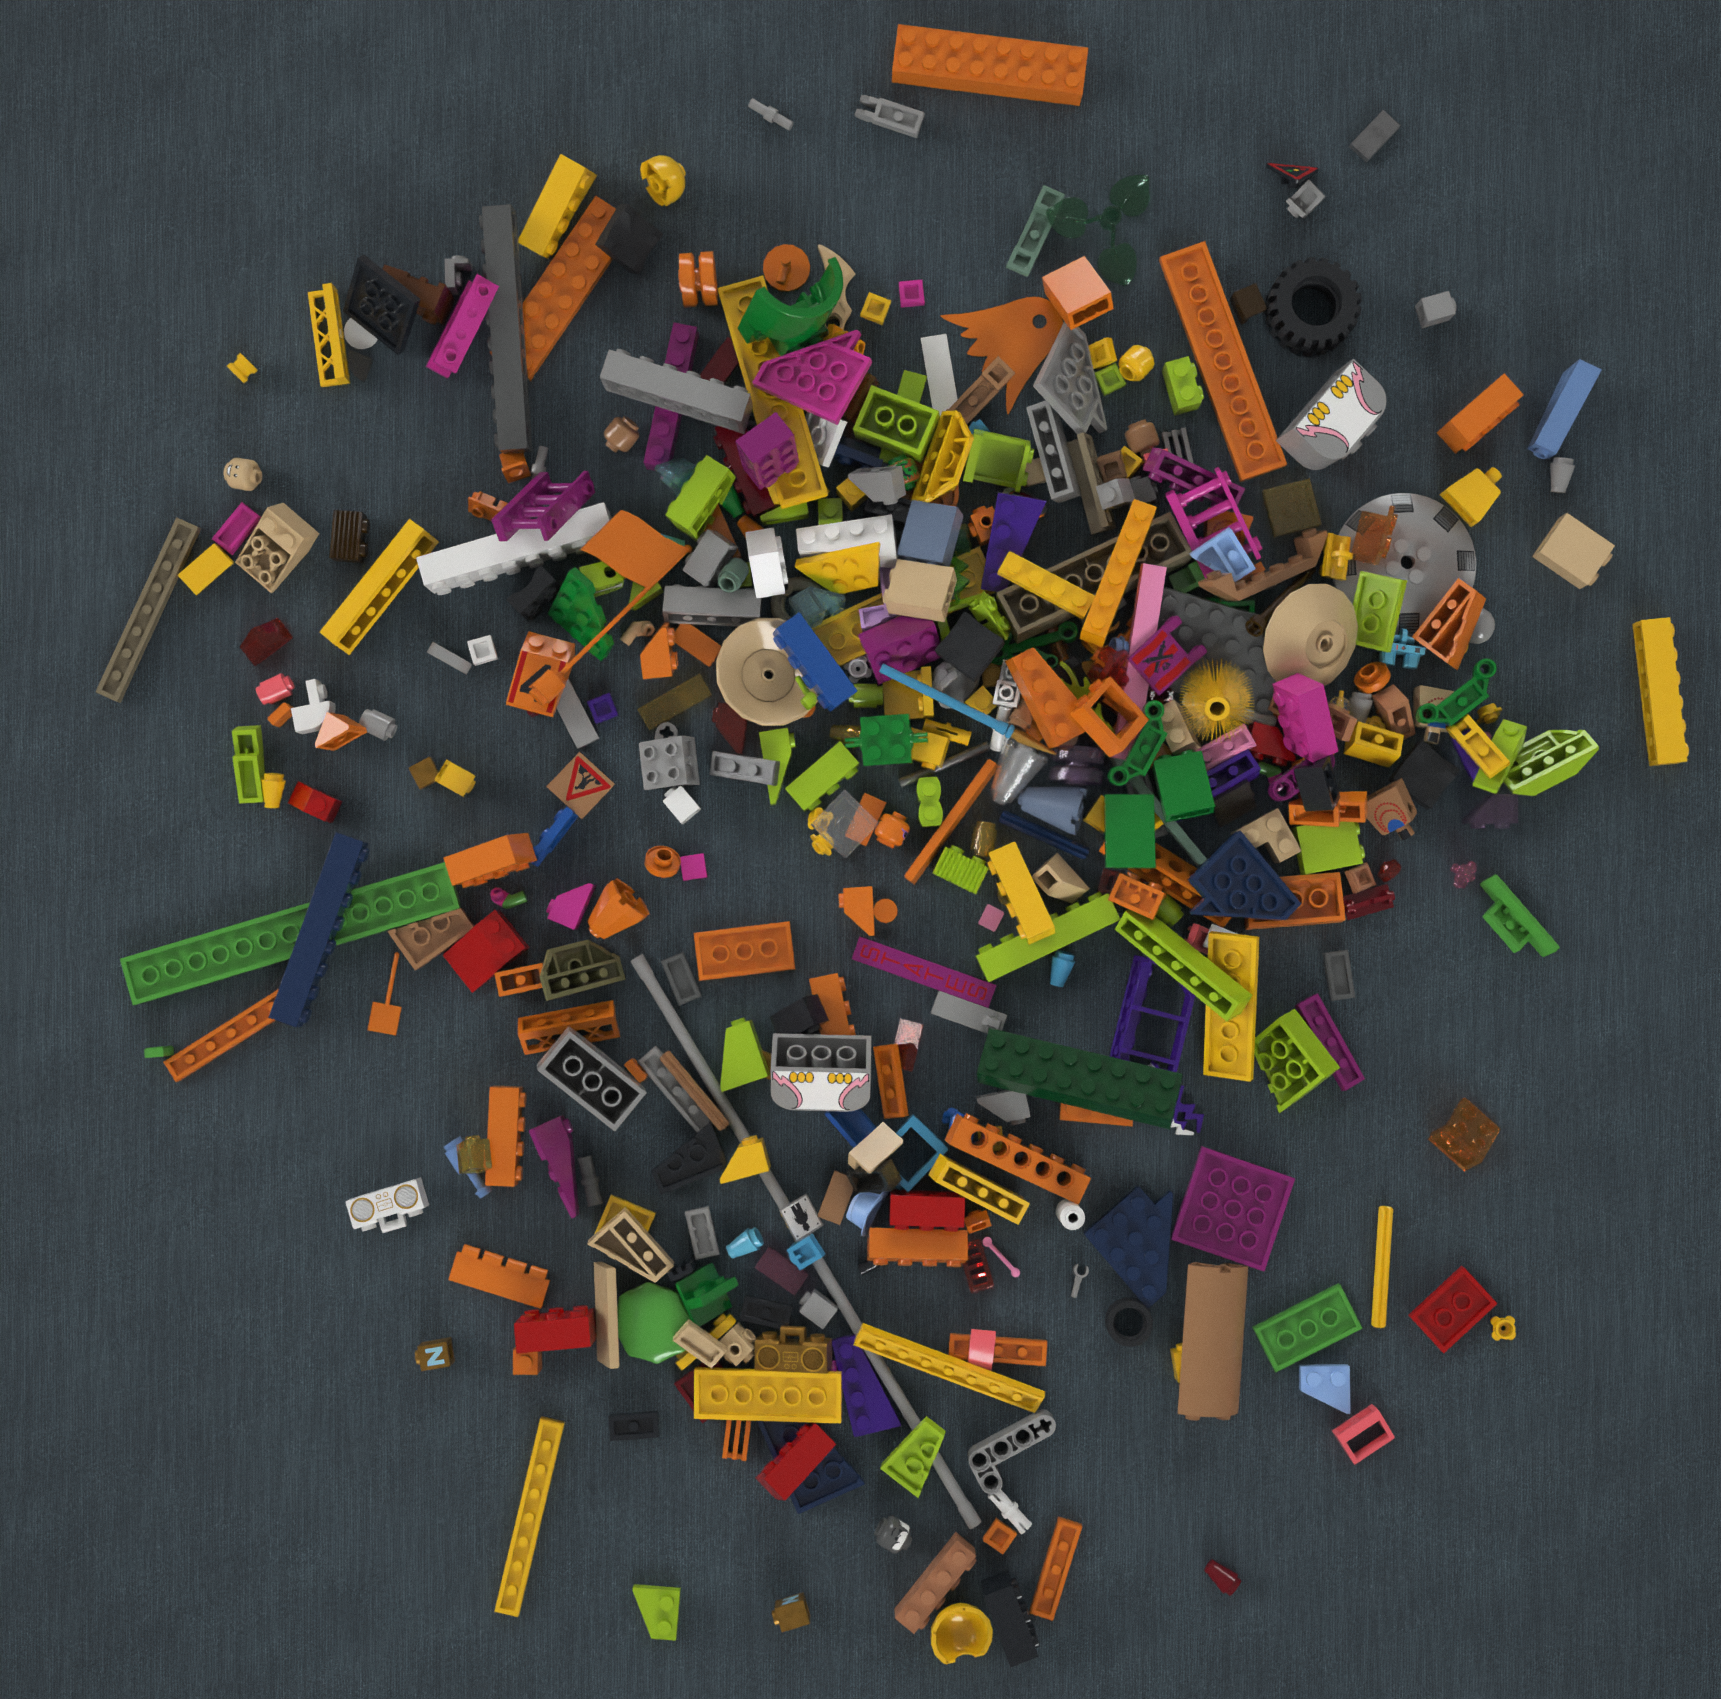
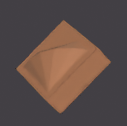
[1344,862,1376,894]

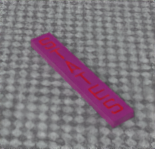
[852,936,996,1008]

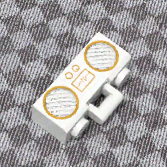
[345,1177,429,1233]

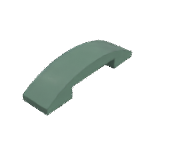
[1006,185,1065,277]

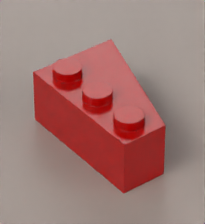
[756,1423,836,1501]

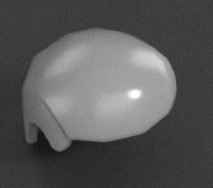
[1469,608,1495,644]

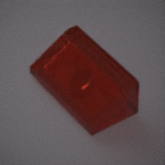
[894,1018,924,1072]

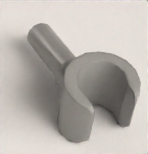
[1071,1264,1089,1298]

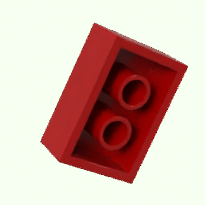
[889,1189,965,1232]
[514,1305,597,1354]

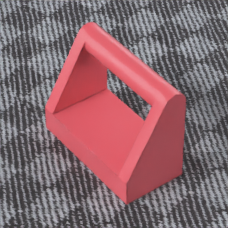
[1332,1404,1395,1465]

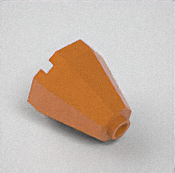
[587,878,650,939]

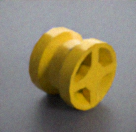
[227,353,258,383]

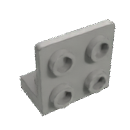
[639,736,700,790]

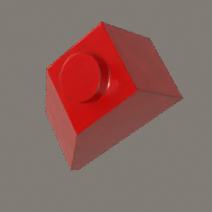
[288,781,343,823]

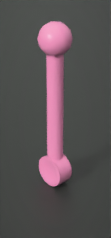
[982,1236,1020,1277]

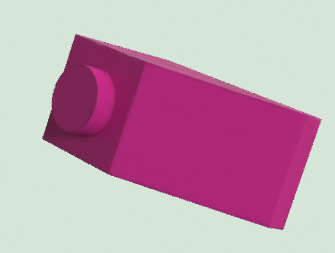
[546,883,596,930]

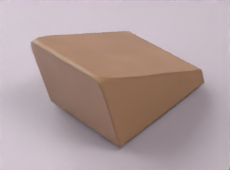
[1097,450,1127,483]

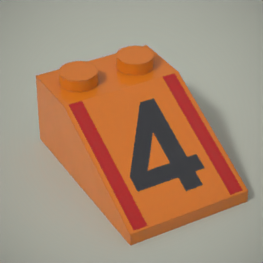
[506,631,575,717]

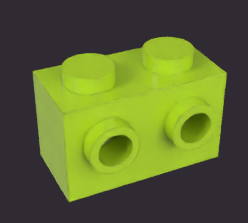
[1161,356,1204,416]

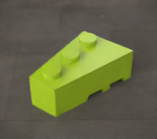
[666,455,736,541]

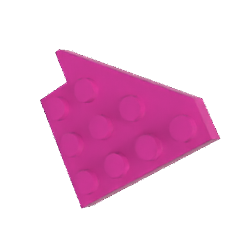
[752,330,872,425]

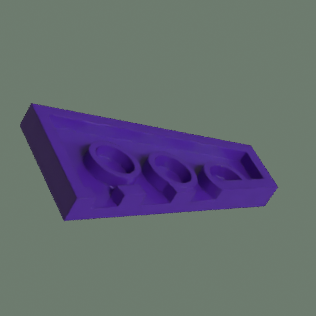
[981,492,1046,592]

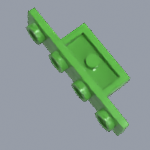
[1480,874,1560,957]

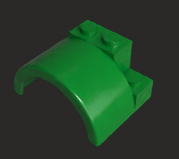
[738,257,843,356]

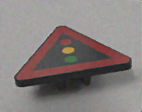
[1266,163,1319,188]

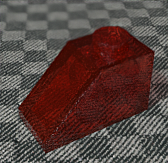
[712,702,747,755]

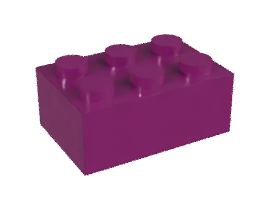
[736,412,799,490]
[858,615,941,685]

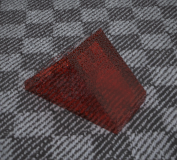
[240,618,293,666]

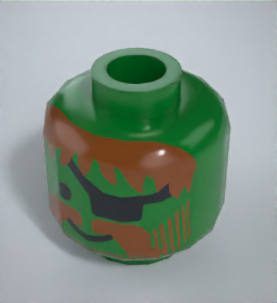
[887,454,920,492]

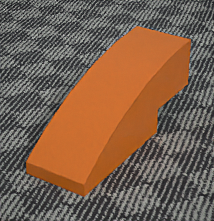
[1289,791,1368,827]

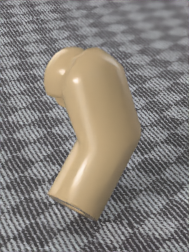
[620,621,655,646]

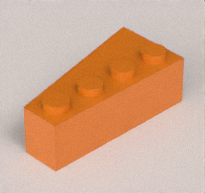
[1005,647,1086,749]

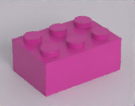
[1273,673,1338,762]

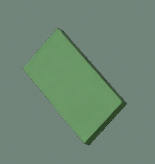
[1252,1283,1363,1372]

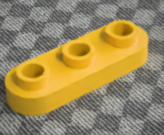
[675,1313,736,1370]

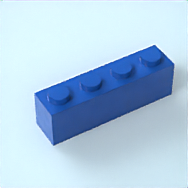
[773,612,857,712]

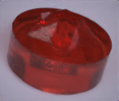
[1377,859,1402,882]

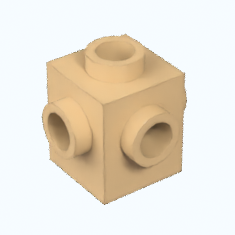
[720,1322,756,1366]

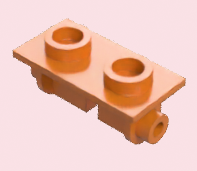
[468,491,508,521]

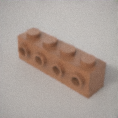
[894,1532,976,1634]

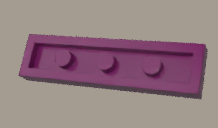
[1294,993,1365,1091]

